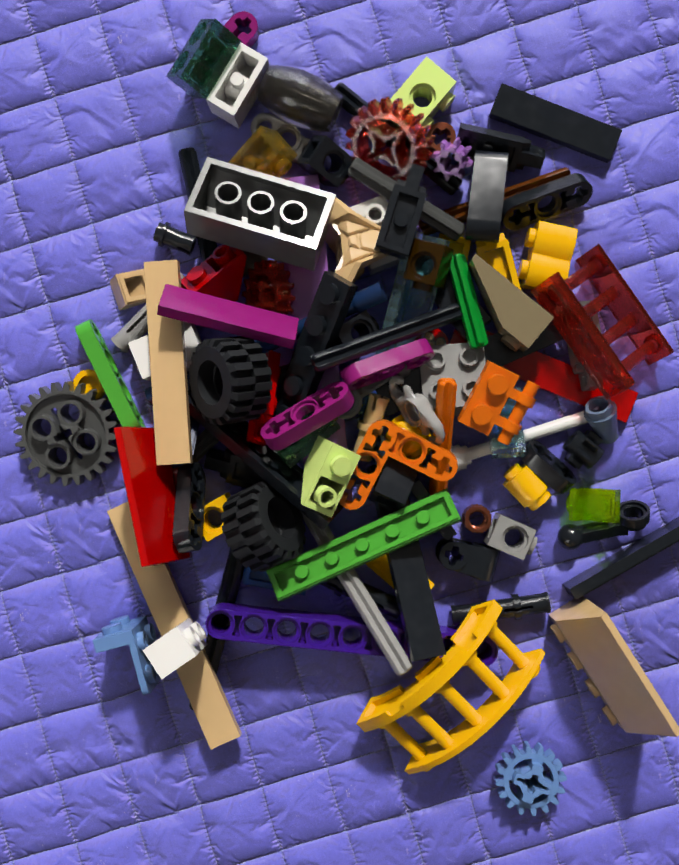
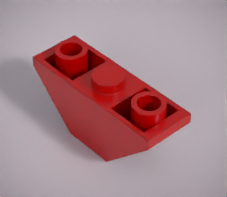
[181,245,247,302]

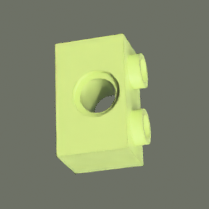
[383,56,457,140]

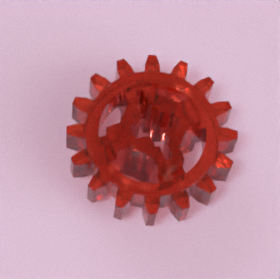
[242,260,296,315]

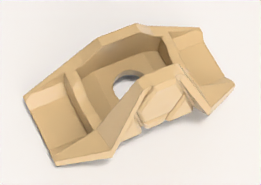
[325,197,389,284]

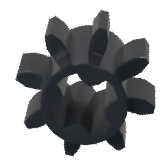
[562,430,604,469]

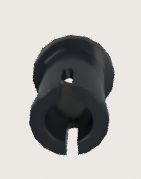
[153,222,197,256]

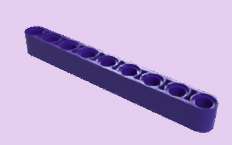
[205,603,498,666]

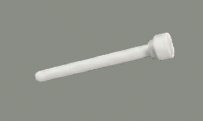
[451,411,588,472]

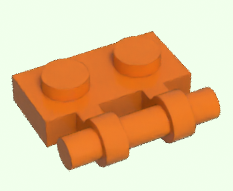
[457,360,540,446]

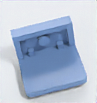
[92,615,161,695]

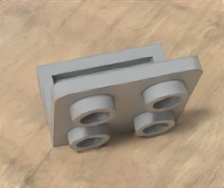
[419,343,486,417]

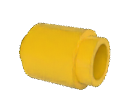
[503,463,551,511]

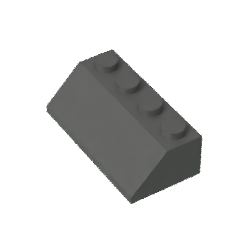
[184,157,336,271]

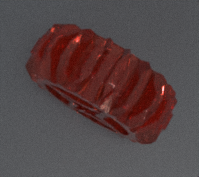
[345,97,434,182]

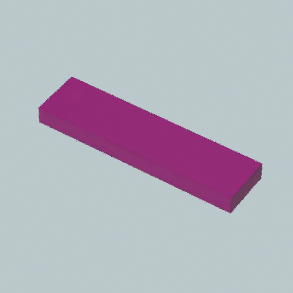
[157,284,299,349]

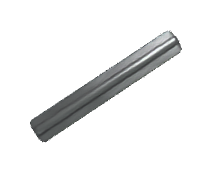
[347,158,465,241]

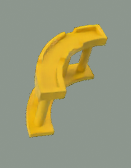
[356,599,545,775]

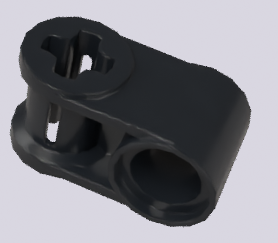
[435,537,501,582]

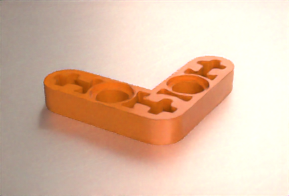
[339,419,458,510]

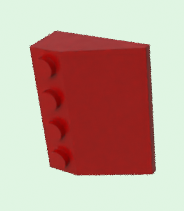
[114,426,192,567]

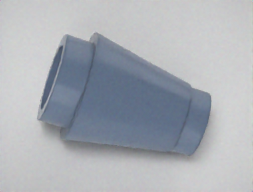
[584,396,619,444]

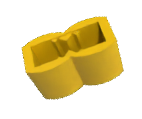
[517,220,578,296]

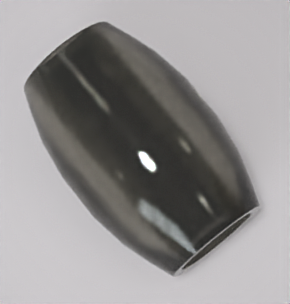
[258,65,344,132]

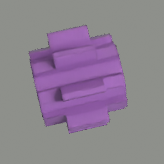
[431,137,474,181]

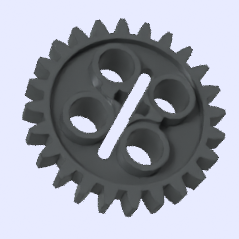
[13,381,120,486]

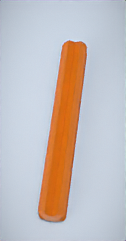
[429,378,457,495]

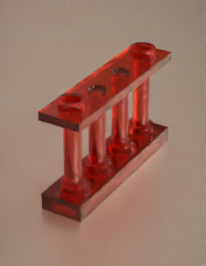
[531,244,674,400]

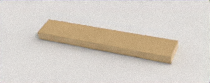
[144,259,193,466]

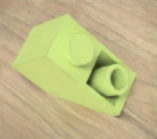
[301,435,361,518]

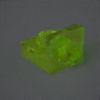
[566,487,621,523]

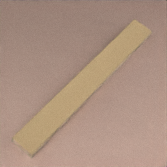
[107,502,242,750]

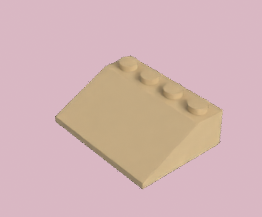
[549,596,679,737]

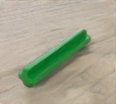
[449,253,488,349]

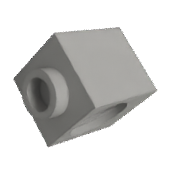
[483,512,538,560]

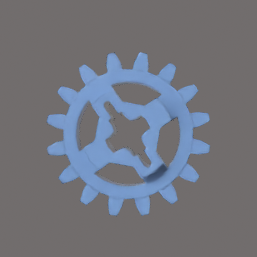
[494,741,567,816]

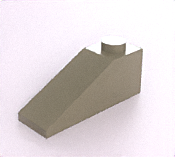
[468,254,554,352]

